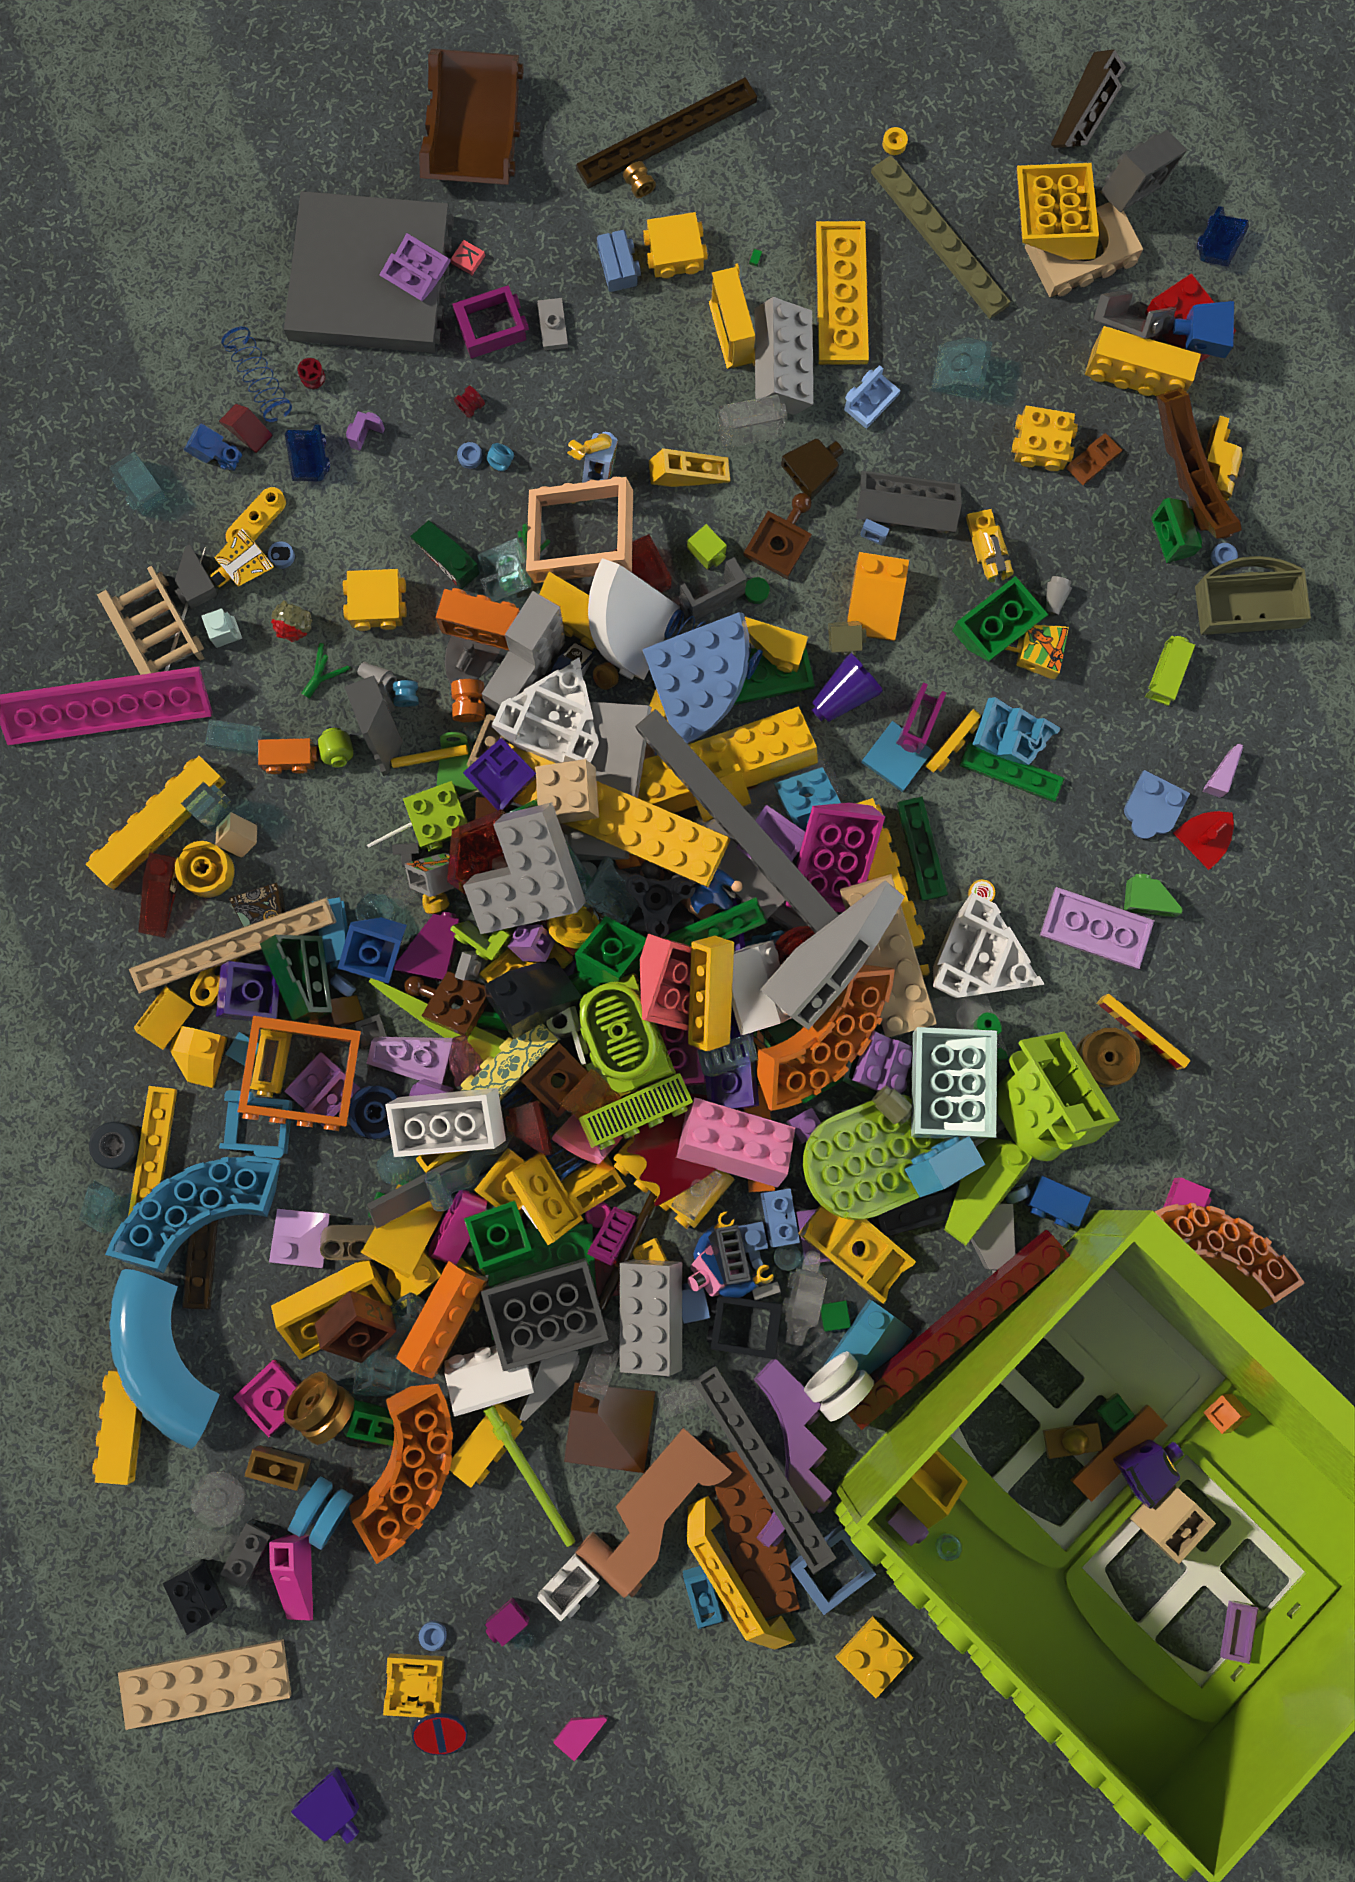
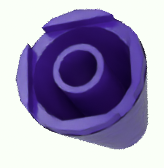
[812,653,883,722]

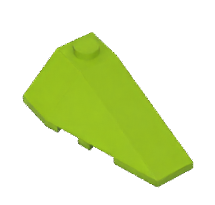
[944,1138,1032,1246]

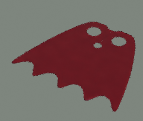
[605,1093,717,1206]

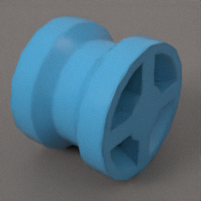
[392,680,419,707]

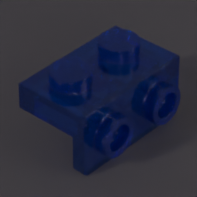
[1197,206,1249,266]
[285,425,330,482]

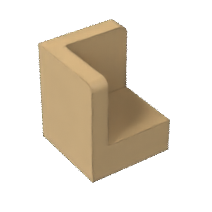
[215,812,257,857]

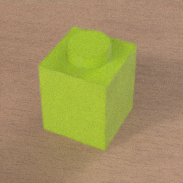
[687,524,727,570]

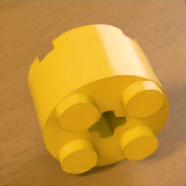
[175,841,235,898]

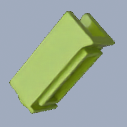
[1145,636,1195,706]

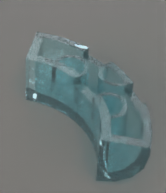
[353,1292,425,1396]

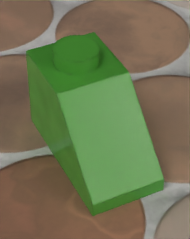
[1124,874,1182,917]

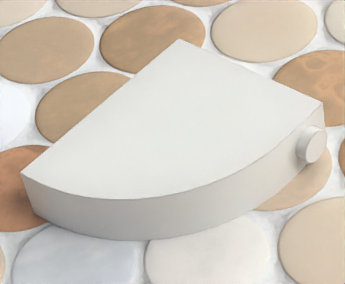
[588,558,680,680]

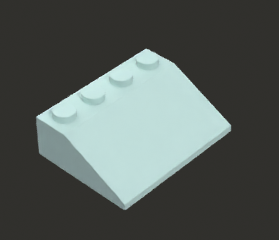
[911,1027,997,1138]

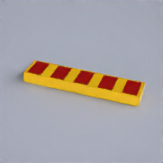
[1096,994,1190,1070]

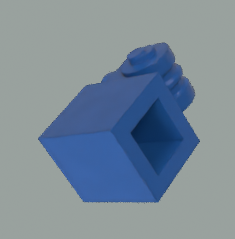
[184,423,242,471]

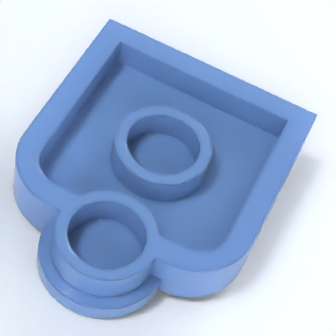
[1124,770,1190,839]

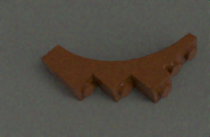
[1156,387,1242,539]

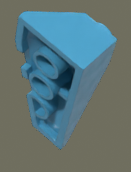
[823,1299,913,1375]

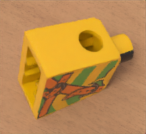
[1005,625,1069,680]

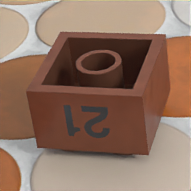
[314,1291,397,1363]

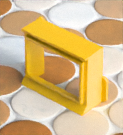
[709,263,755,369]

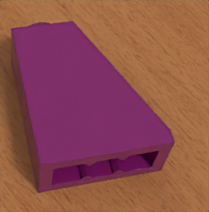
[394,912,461,982]

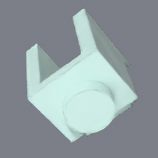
[202,609,242,648]

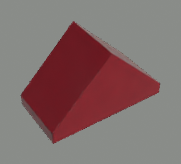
[219,404,273,453]

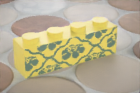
[460,1024,560,1100]

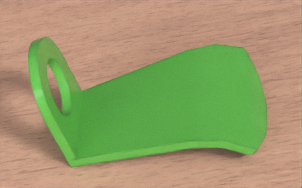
[437,732,477,795]

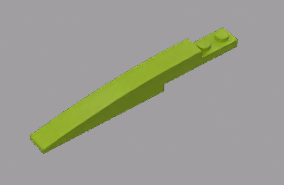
[369,978,604,1108]

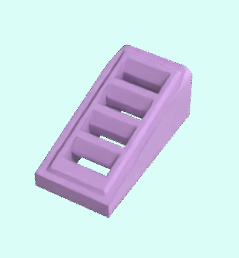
[1202,744,1243,798]

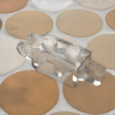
[781,1249,828,1346]

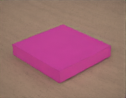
[233,1359,298,1438]

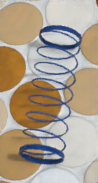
[221,326,292,422]
[664,609,763,679]
[500,1084,585,1181]

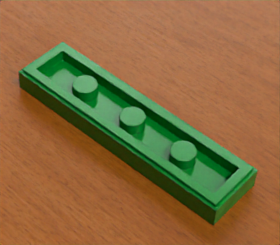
[959,741,1064,803]

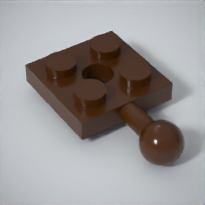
[743,493,812,579]
[405,971,489,1038]
[520,1042,599,1118]

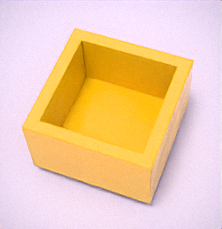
[895,1450,968,1529]

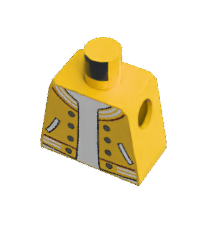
[210,527,274,588]

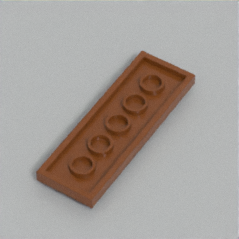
[714,1450,800,1618]

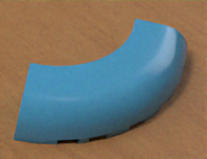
[109,1269,220,1449]

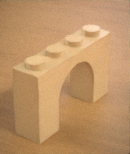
[1025,202,1143,297]

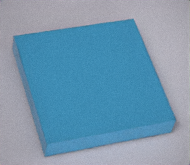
[861,721,933,792]

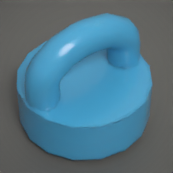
[487,443,514,471]

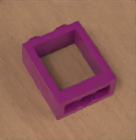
[452,285,529,358]

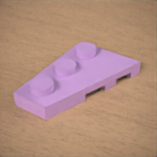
[366,1037,455,1085]

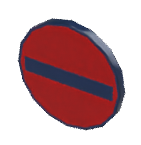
[412,1713,467,1755]

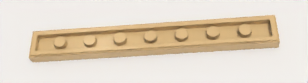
[129,897,337,993]

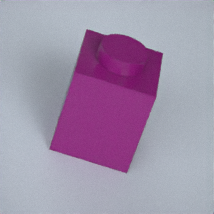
[485,1597,530,1647]

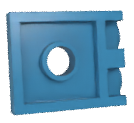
[774,767,841,857]

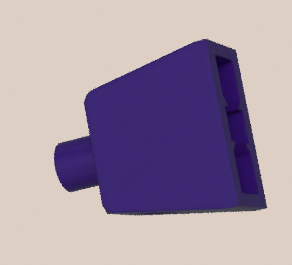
[291,1767,360,1844]

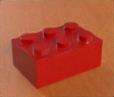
[1145,273,1236,364]

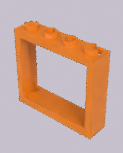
[237,1016,361,1131]

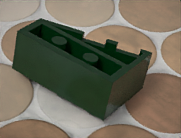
[260,934,332,1021]

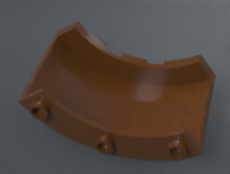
[419,49,524,185]

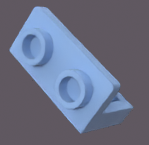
[844,365,900,429]

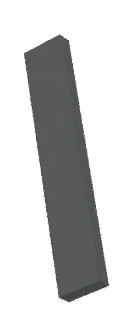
[367,1130,518,1228]

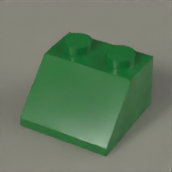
[1151,498,1202,563]
[575,916,647,983]
[464,1201,535,1276]

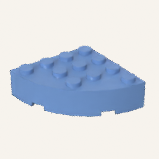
[642,612,749,744]

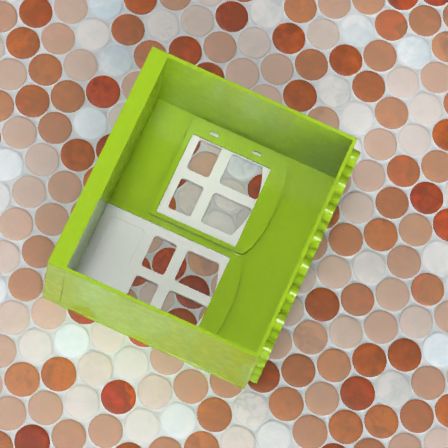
[833,1210,1355,1882]

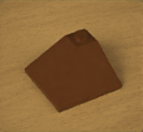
[564,1380,655,1473]

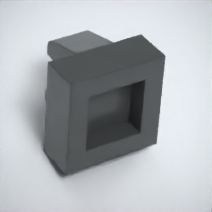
[392,843,422,867]

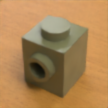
[828,621,866,656]

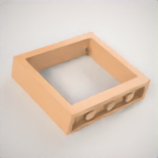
[526,477,633,583]

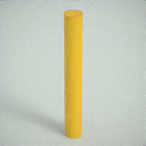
[391,744,468,768]

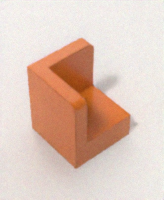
[1203,1393,1252,1434]

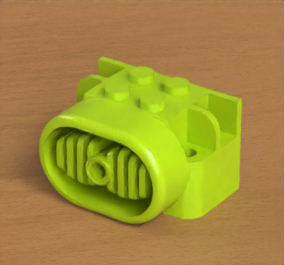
[580,972,676,1098]
[996,1031,1120,1161]

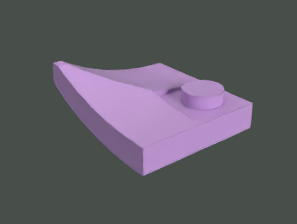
[269,1209,330,1269]

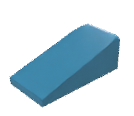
[682,1566,724,1629]

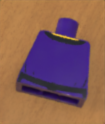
[1113,1440,1184,1509]

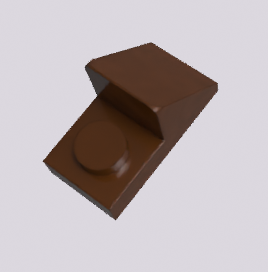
[309,995,364,1028]

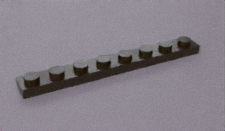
[576,77,757,189]

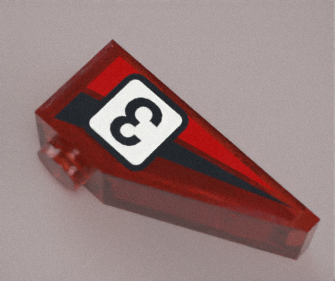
[138,853,179,938]

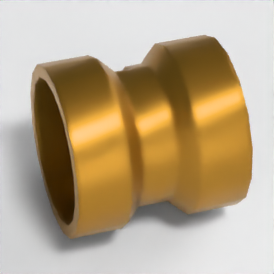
[623,161,656,198]

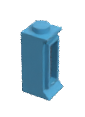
[313,897,348,969]

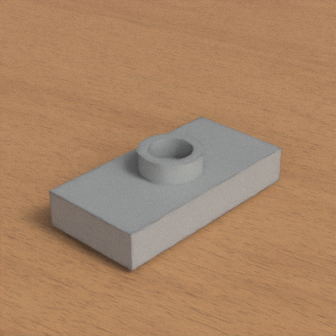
[538,298,568,350]

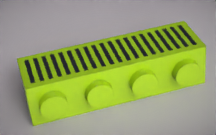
[579,1073,693,1150]

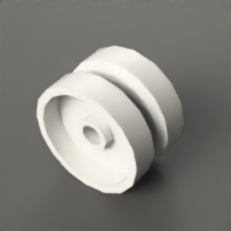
[804,1351,874,1421]

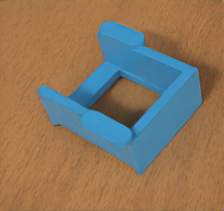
[219,1090,293,1158]

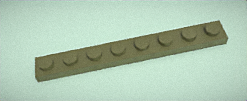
[871,155,1011,319]

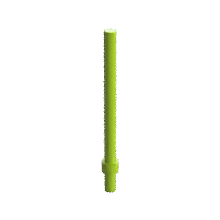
[484,1405,575,1547]

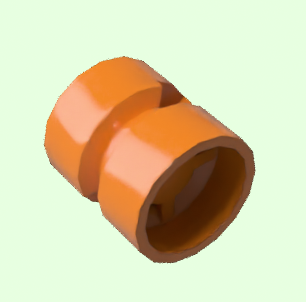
[451,679,486,722]

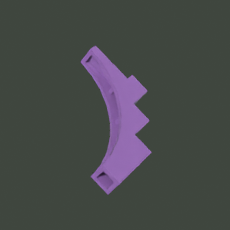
[754,1359,832,1548]

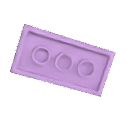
[1040,887,1155,970]

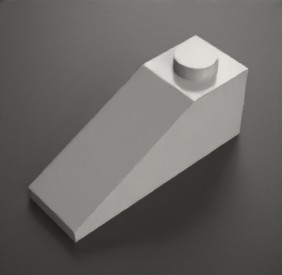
[517,1350,580,1421]

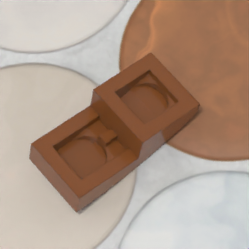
[1066,433,1122,486]

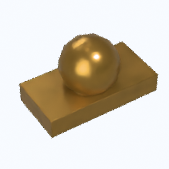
[1043,1422,1103,1459]

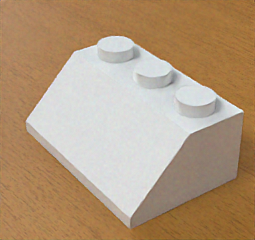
[732,941,791,1035]
[444,1346,534,1416]

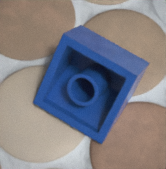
[338,917,407,984]

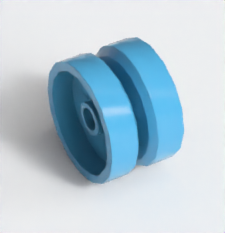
[288,1476,354,1550]

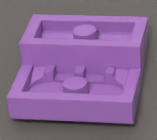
[380,233,451,301]
[284,1051,360,1127]

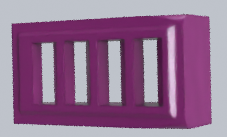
[587,1207,637,1265]

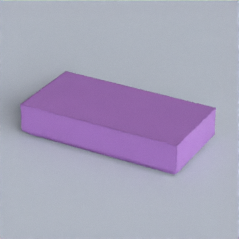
[1220,1600,1259,1664]

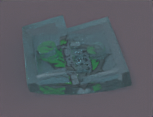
[478,537,531,602]

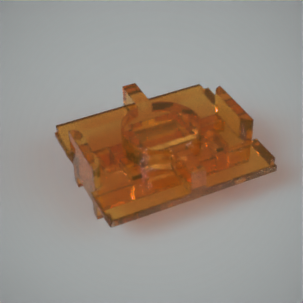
[561,1069,621,1122]

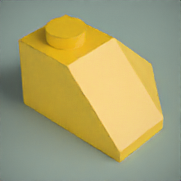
[170,1026,228,1088]
[386,1249,443,1308]

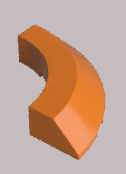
[757,965,895,1111]
[1155,1203,1304,1311]
[349,1384,453,1564]

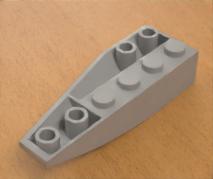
[761,881,905,1030]

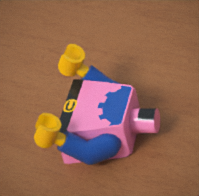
[688,1212,774,1298]

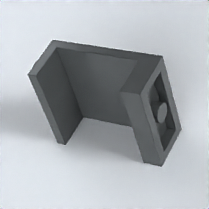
[1094,290,1176,339]
[678,557,747,623]

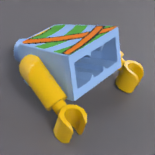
[567,432,618,504]

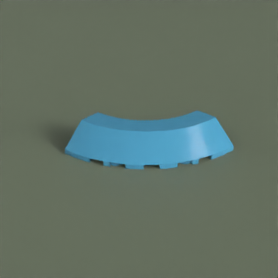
[105,1156,280,1274]

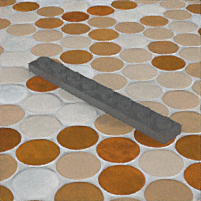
[693,1366,837,1574]

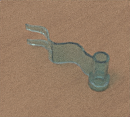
[424,1130,520,1211]

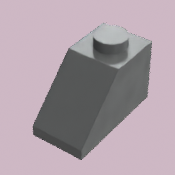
[175,544,218,609]

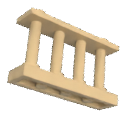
[97,566,204,675]

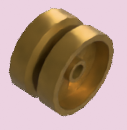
[1076,1028,1140,1087]
[283,1372,354,1445]

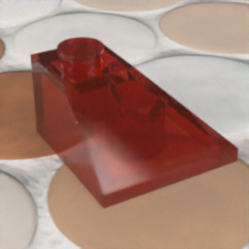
[506,1101,554,1156]

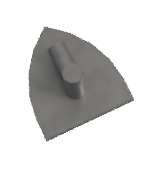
[445,636,501,685]

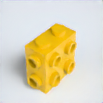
[643,212,708,278]
[1011,406,1078,471]
[343,569,407,631]

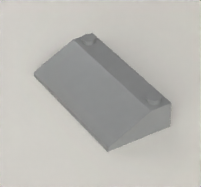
[560,702,652,861]

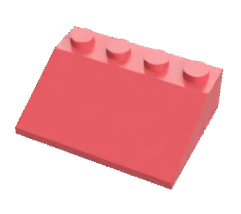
[640,934,692,1031]

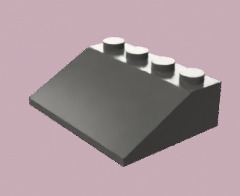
[481,1258,609,1371]

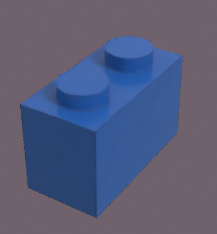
[1025,1176,1091,1230]

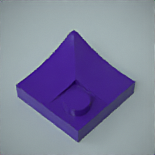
[463,738,536,815]

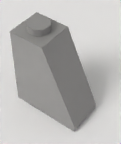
[971,1204,1015,1274]

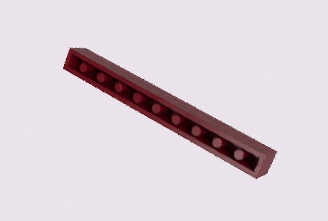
[847,1229,1070,1430]

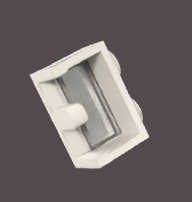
[537,1553,600,1621]

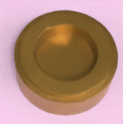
[593,662,619,690]

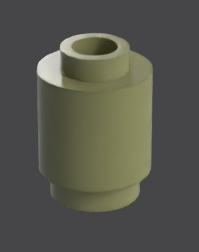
[872,1085,912,1125]

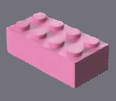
[676,1097,795,1187]

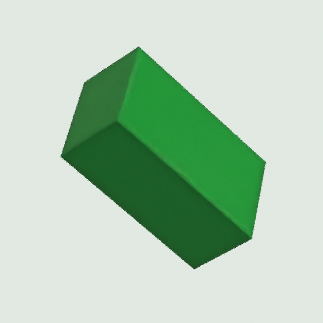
[749,249,762,267]

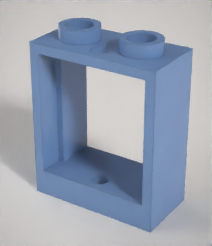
[760,1188,800,1247]
[789,1525,876,1615]

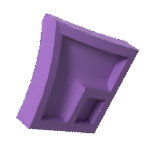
[736,805,805,862]

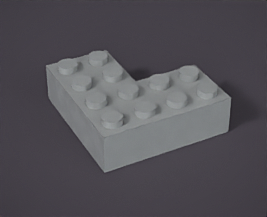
[482,591,566,714]
[463,802,586,934]

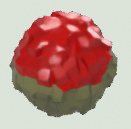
[271,600,312,642]

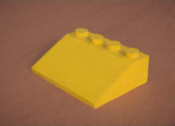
[1017,163,1099,260]

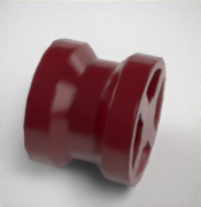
[297,358,325,389]
[454,385,485,418]

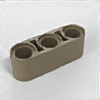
[320,1225,375,1260]

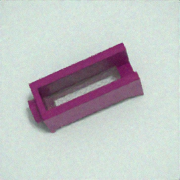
[896,682,946,754]

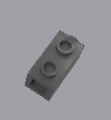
[220,1519,276,1587]

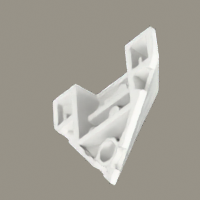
[492,658,599,763]
[933,893,1044,998]

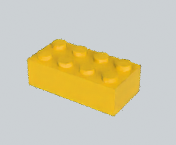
[1085,326,1201,396]

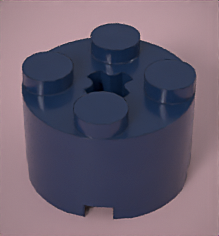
[348,1086,399,1140]

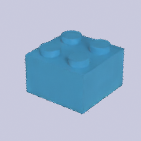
[905,1136,985,1197]

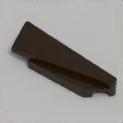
[1051,49,1126,148]

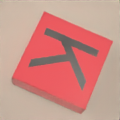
[450,240,485,275]

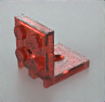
[447,809,506,895]

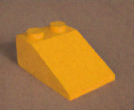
[847,552,909,641]

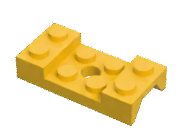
[798,1205,916,1304]

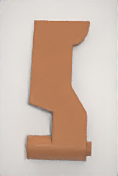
[575,1427,732,1598]

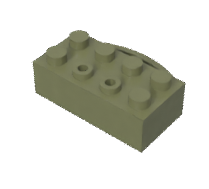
[1195,556,1311,635]

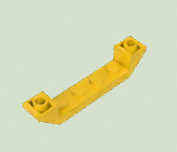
[687,1496,796,1650]

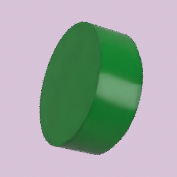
[745,577,770,604]

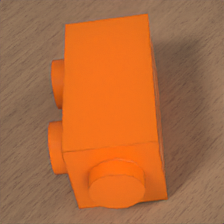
[258,738,319,774]

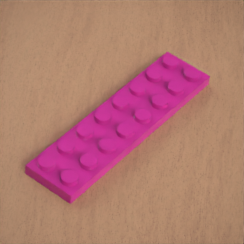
[0,666,212,745]

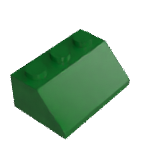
[952,576,1048,662]

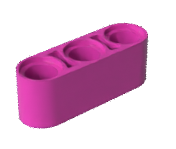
[428,1189,487,1264]

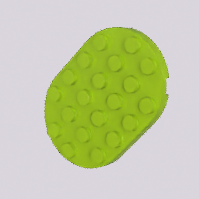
[803,1095,944,1220]

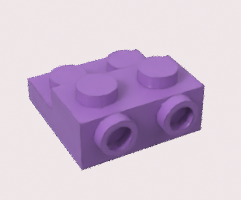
[852,1031,913,1094]

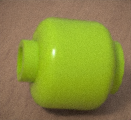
[318,728,354,768]

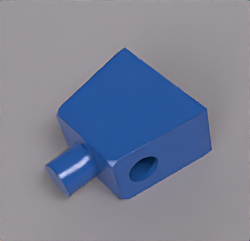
[1173,301,1234,358]

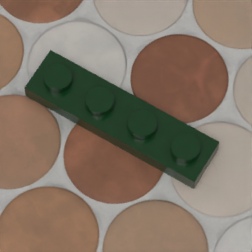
[897,796,948,902]

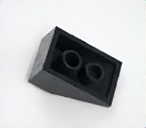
[484,958,582,1039]

